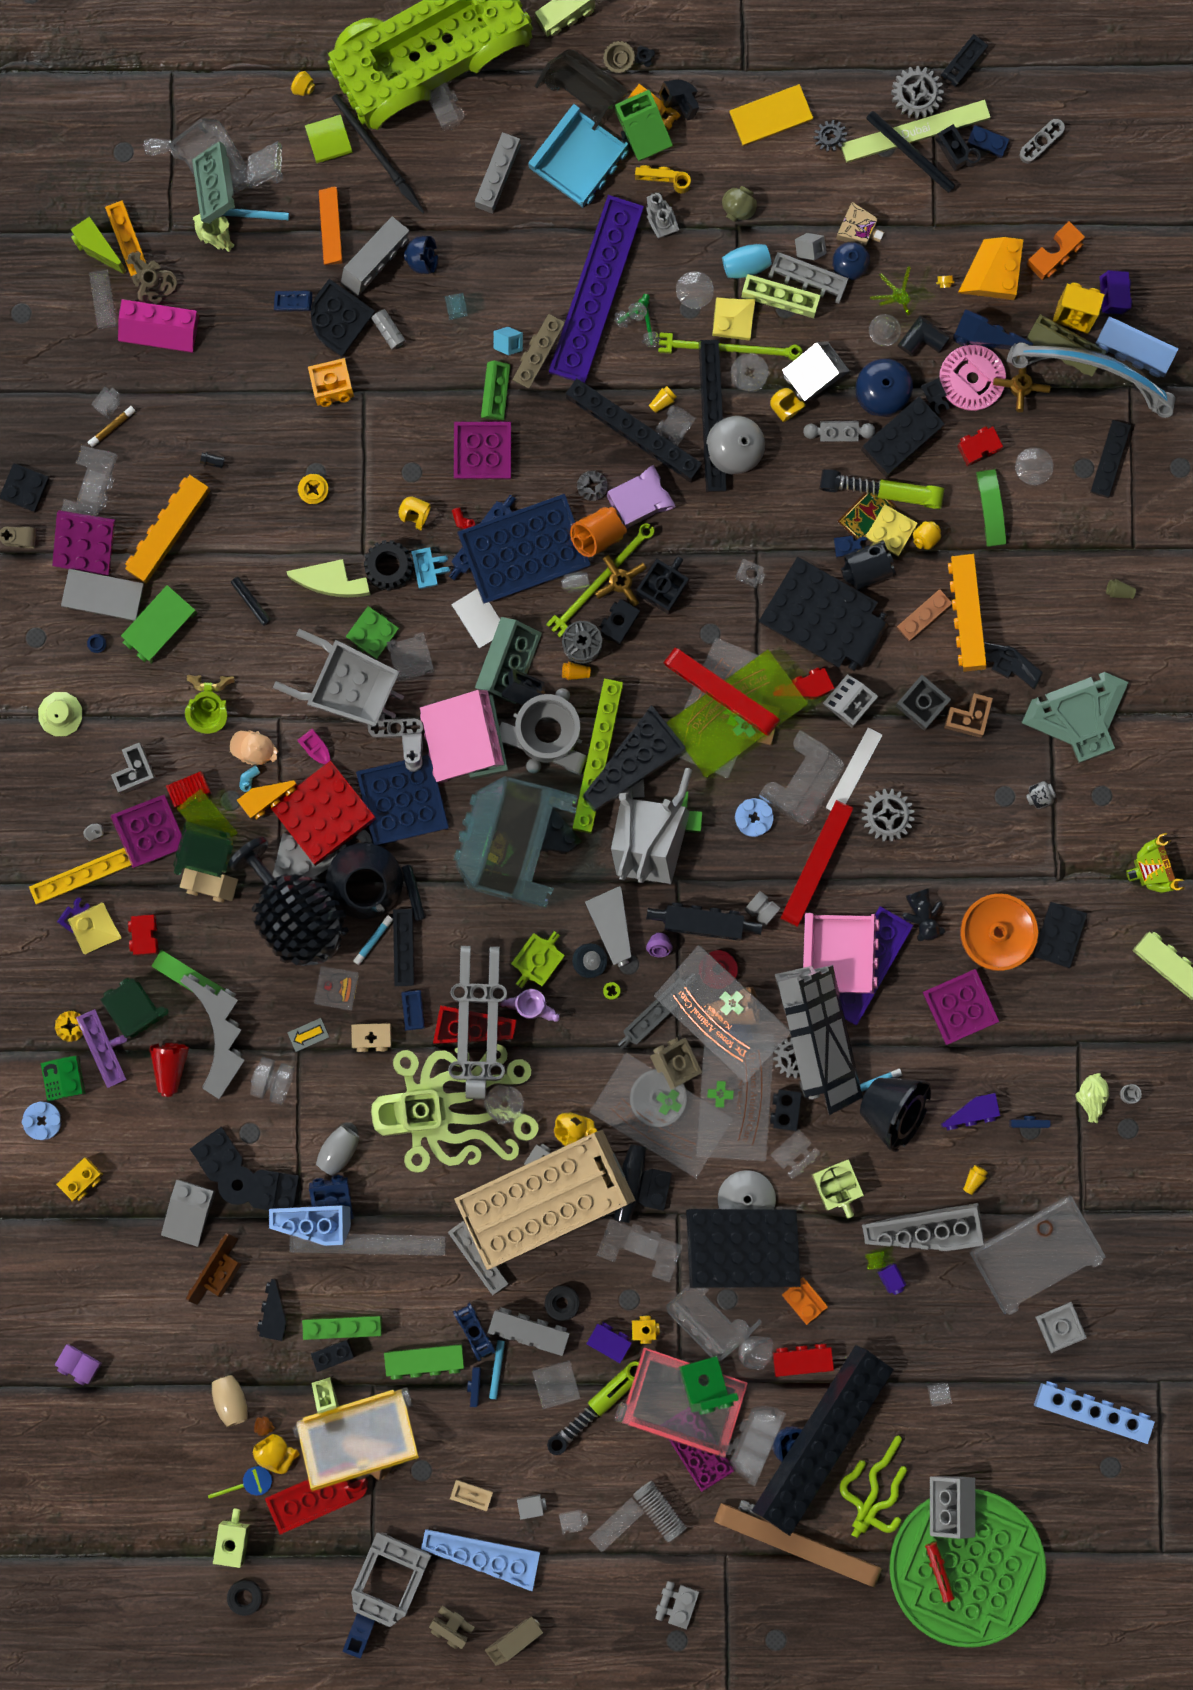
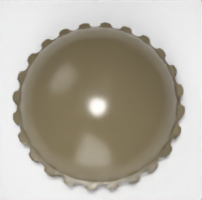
[603,41,636,74]

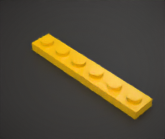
[29,848,132,905]

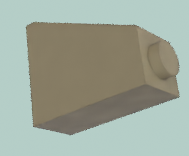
[485,1617,543,1666]

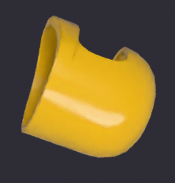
[770,388,805,422]
[398,497,431,531]

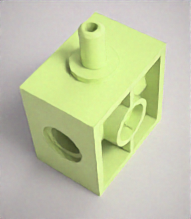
[811,1159,864,1218]
[213,1508,250,1568]

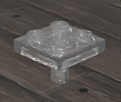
[246,141,283,188]

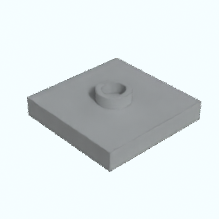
[1035,1302,1087,1353]

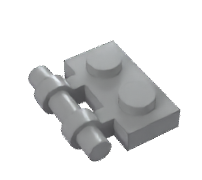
[655,1581,699,1630]

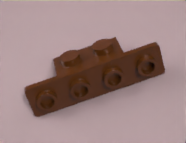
[186,1233,242,1305]

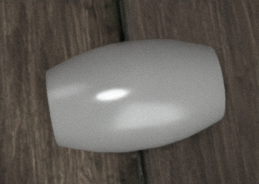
[316,1125,359,1176]

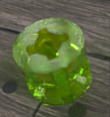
[865,1251,886,1270]

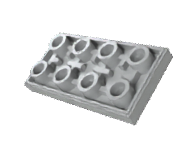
[61,569,144,621]

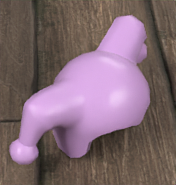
[499,989,560,1022]

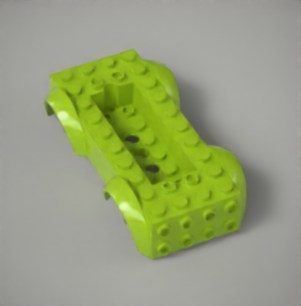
[327,0,533,130]

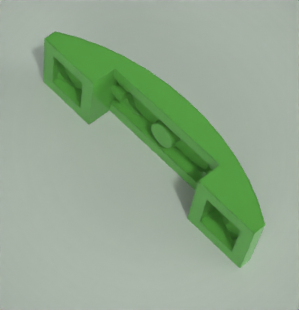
[976,469,1006,547]
[152,950,226,995]

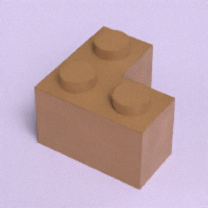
[944,693,993,738]

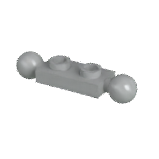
[803,421,875,441]

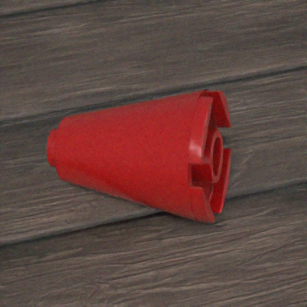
[150,1043,189,1097]

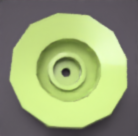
[38,692,82,736]

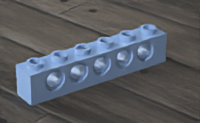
[1034,1381,1155,1444]

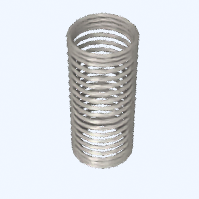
[633,1481,687,1542]

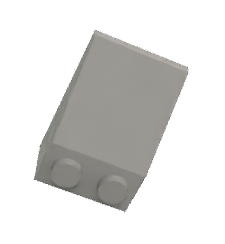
[161,1180,216,1247]

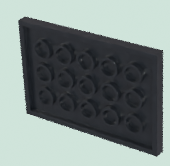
[686,1209,801,1288]

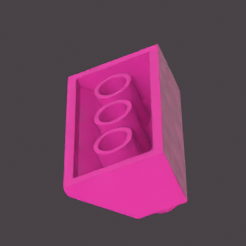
[118,299,199,353]

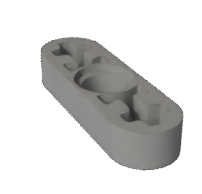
[1020,119,1065,164]

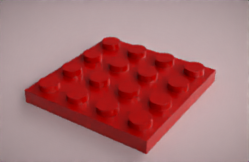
[270,760,376,866]

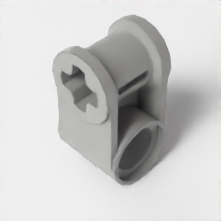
[402,733,423,771]

